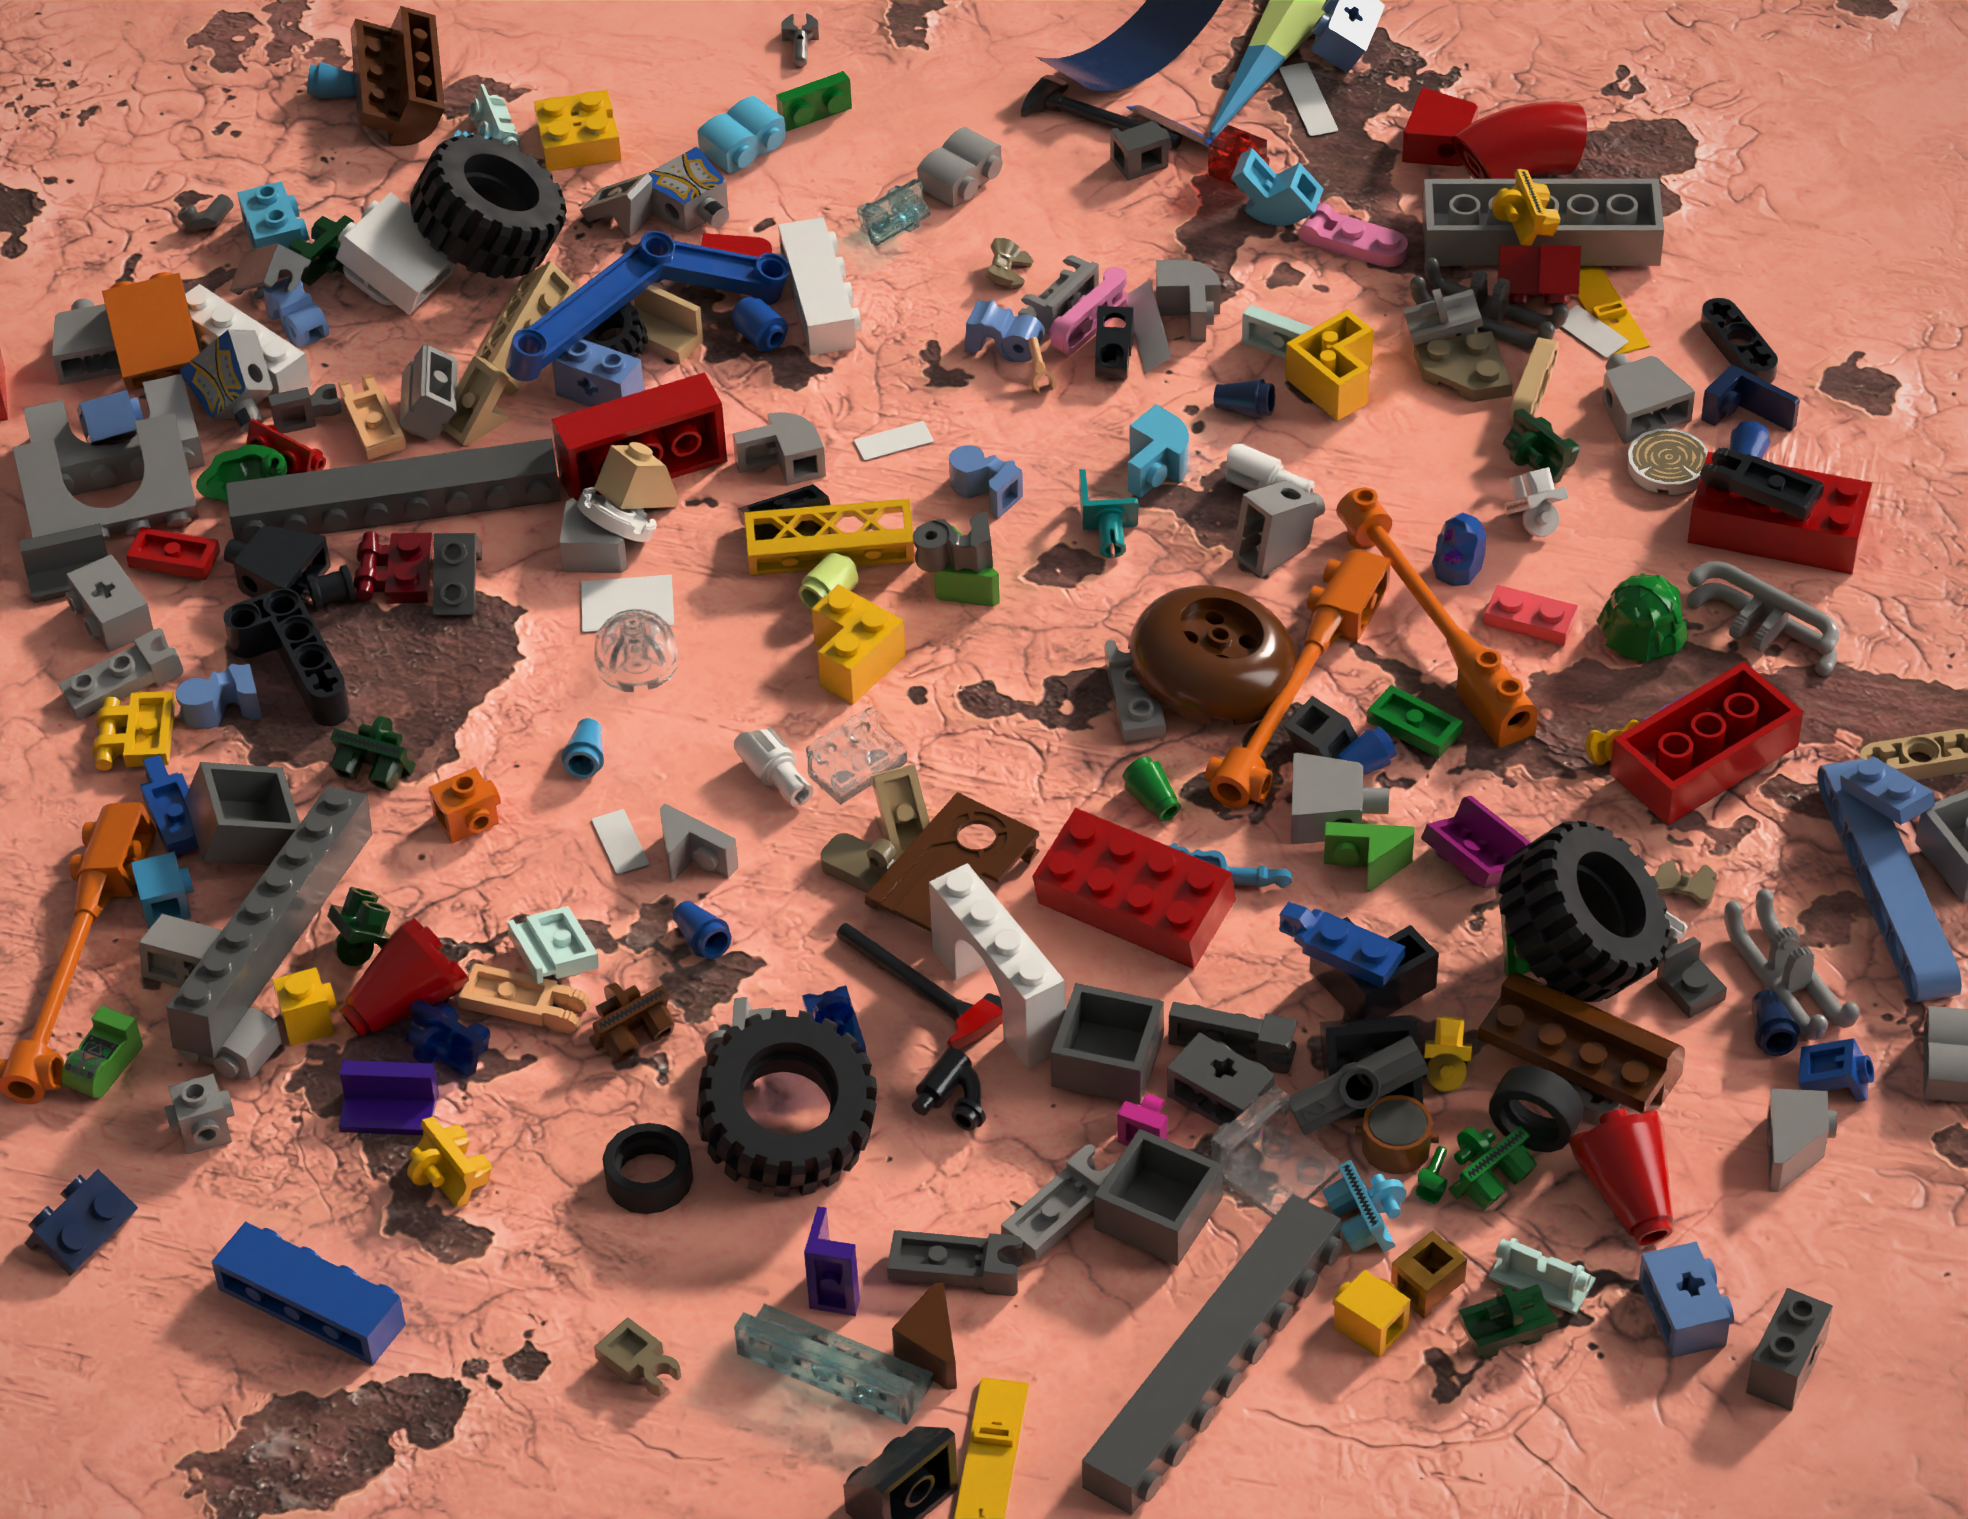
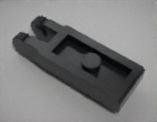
[1700,447,1824,521]

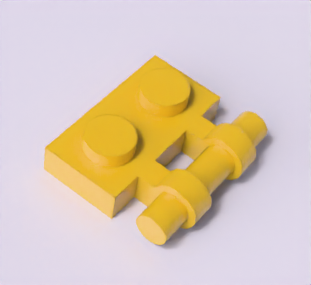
[92,691,176,771]

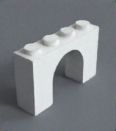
[929,863,1065,1069]

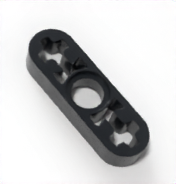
[1700,298,1778,383]

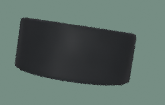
[1489,1065,1584,1153]
[602,1123,693,1214]

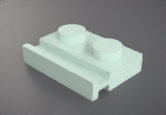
[507,906,599,984]

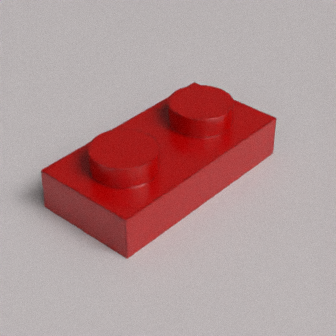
[126,527,220,580]

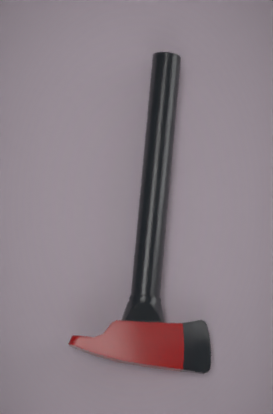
[836,923,1003,1049]

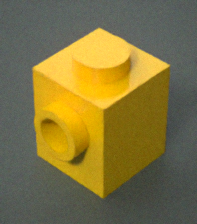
[272,967,337,1046]
[1332,1269,1411,1358]

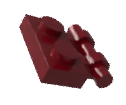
[353,531,434,604]

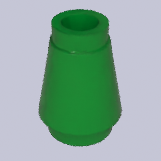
[1122,756,1181,821]

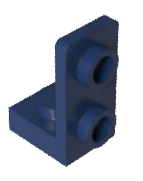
[1701,364,1800,431]

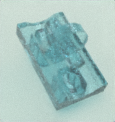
[857,179,931,246]

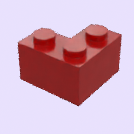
[1497,245,1581,305]

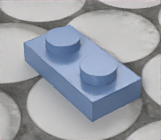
[1840,756,1935,825]

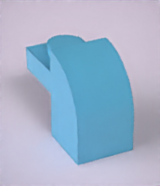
[1231,148,1324,226]
[1128,404,1189,498]

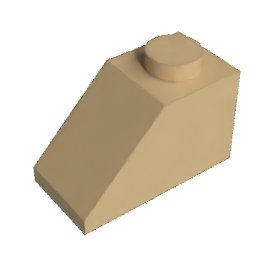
[594,442,679,509]

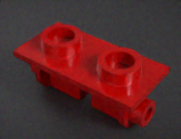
[246,418,326,475]

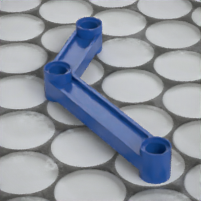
[505,231,790,382]

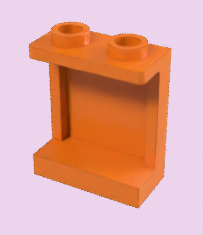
[102,272,200,391]

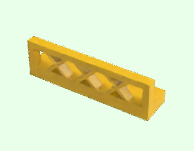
[744,498,915,576]

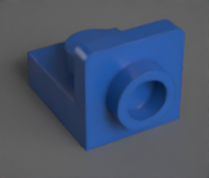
[1798,1038,1874,1102]

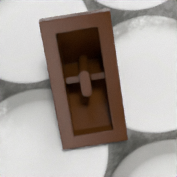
[892,1282,957,1390]

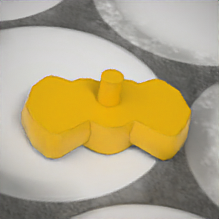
[1584,719,1640,766]

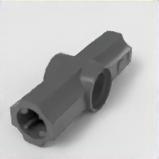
[1286,1035,1429,1136]

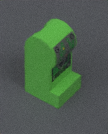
[61,1006,143,1098]

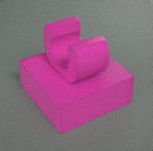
[1117,1094,1167,1146]

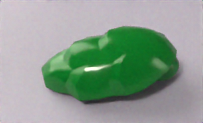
[196,444,287,504]

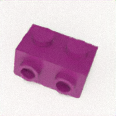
[1421,796,1530,888]

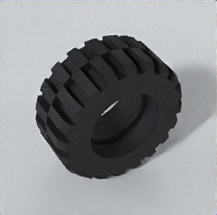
[410,134,567,279]
[1498,821,1670,1002]
[696,1009,877,1197]

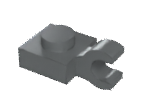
[268,384,342,434]

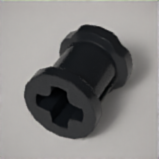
[306,564,357,611]

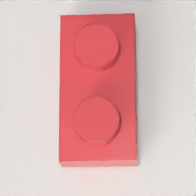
[1484,585,1578,646]

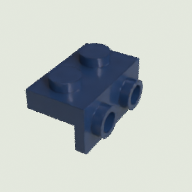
[24,1169,138,1276]

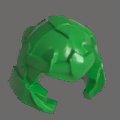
[1596,573,1688,662]

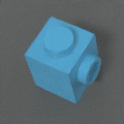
[131,852,194,929]

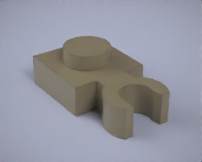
[594,1317,681,1397]

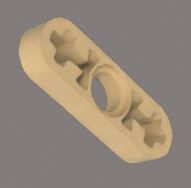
[1509,337,1559,426]
[1859,729,1968,780]

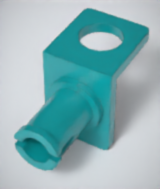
[1079,469,1139,558]

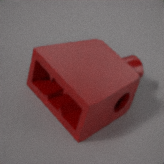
[1402,88,1478,167]

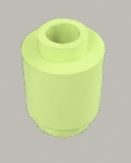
[798,553,859,610]

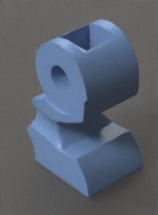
[263,277,329,348]
[965,300,1045,362]
[949,445,1023,519]
[176,664,262,729]

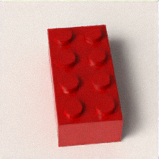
[551,372,728,501]
[1687,451,1873,574]
[1610,661,1803,825]
[1032,807,1236,969]

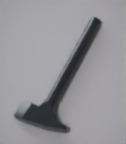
[1021,75,1182,149]

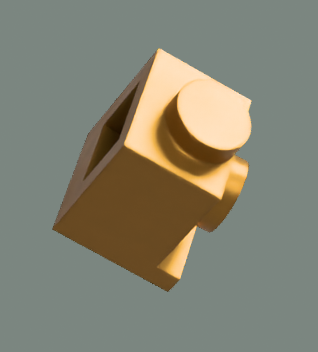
[1391,1230,1467,1319]

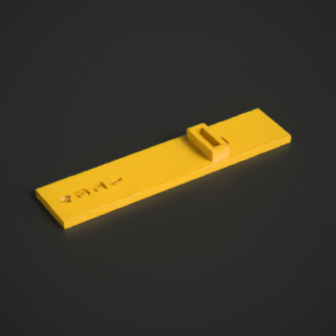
[1577,266,1650,355]
[954,1377,1029,1519]

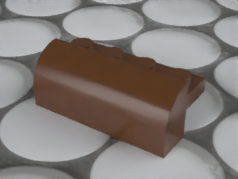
[350,6,445,146]
[1478,972,1685,1113]

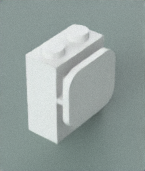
[336,192,458,315]

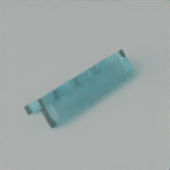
[734,1303,934,1425]

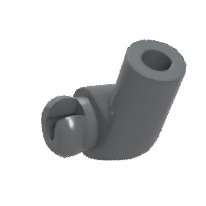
[177,194,234,232]

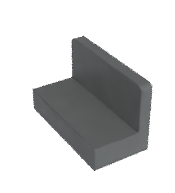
[18,523,108,603]

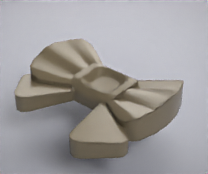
[984,238,1034,288]
[1654,860,1717,907]

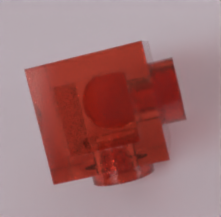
[1208,125,1270,187]

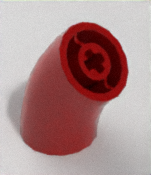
[1451,101,1587,179]

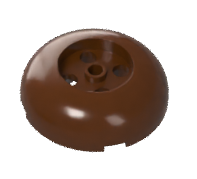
[1128,585,1296,725]

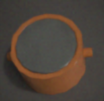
[1355,1095,1439,1174]

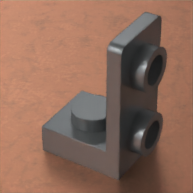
[433,533,482,617]

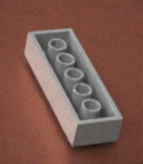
[1422,179,1664,267]

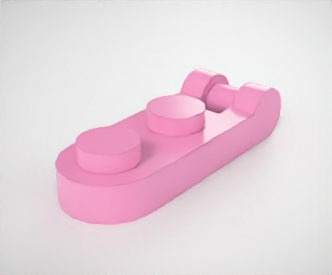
[1299,203,1408,267]
[1050,267,1127,355]

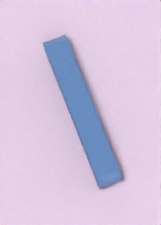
[1817,758,1962,1003]

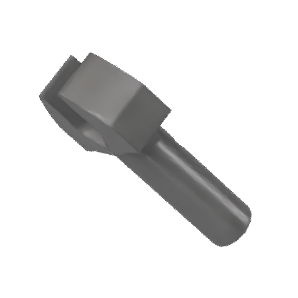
[781,13,819,68]

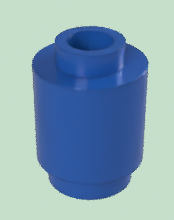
[731,297,788,352]

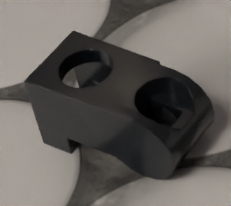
[1095,306,1134,379]

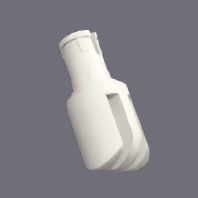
[1225,444,1315,494]
[734,727,814,807]

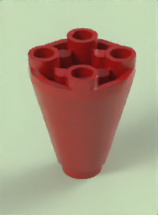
[339,917,469,1038]
[1568,1109,1673,1245]

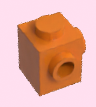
[428,767,501,844]

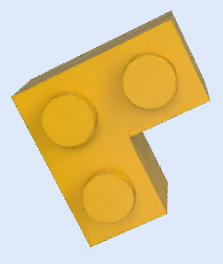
[1285,309,1374,421]
[812,584,906,705]

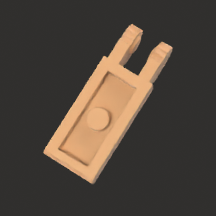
[338,372,407,460]
[457,963,591,1035]

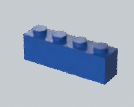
[211,1221,406,1366]

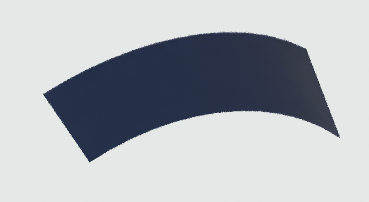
[1035,0,1223,92]

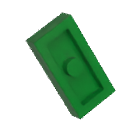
[776,71,852,132]
[1366,685,1463,759]

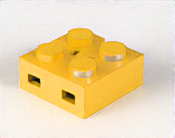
[533,90,622,171]

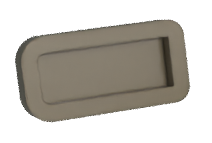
[821,833,898,893]

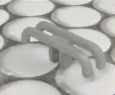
[1686,561,1839,676]
[1724,889,1859,1041]

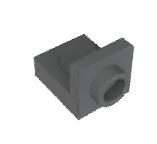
[1656,937,1727,1018]

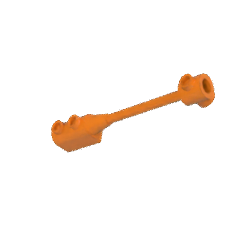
[1336,487,1538,749]
[1205,549,1391,808]
[0,802,157,1104]

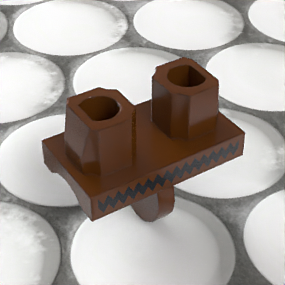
[589,982,675,1063]

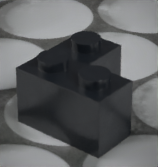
[1309,917,1439,1019]

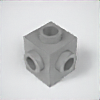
[164,1074,235,1155]

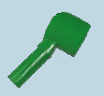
[1415,1146,1448,1204]

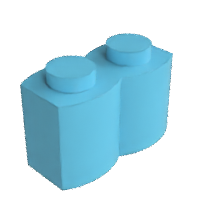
[697,96,786,173]

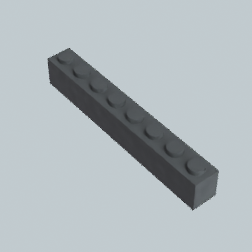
[226,438,561,543]
[166,786,372,1058]
[1082,1193,1344,1516]

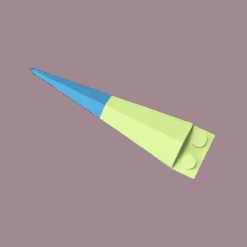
[1210,0,1326,139]

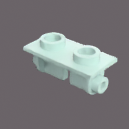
[469,84,521,147]
[1488,1238,1596,1315]

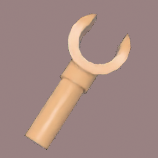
[1028,337,1057,393]

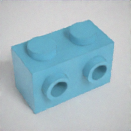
[237,181,309,249]

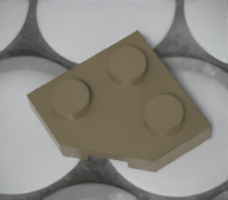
[1414,331,1513,402]

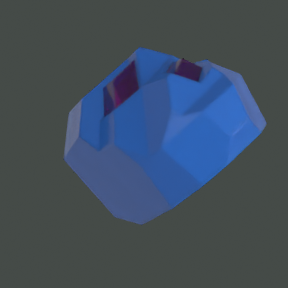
[1432,512,1487,586]

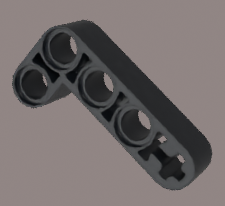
[223,588,350,726]

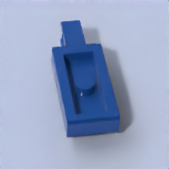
[140,755,199,856]
[1279,902,1405,988]

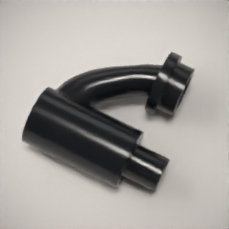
[912,1047,986,1131]

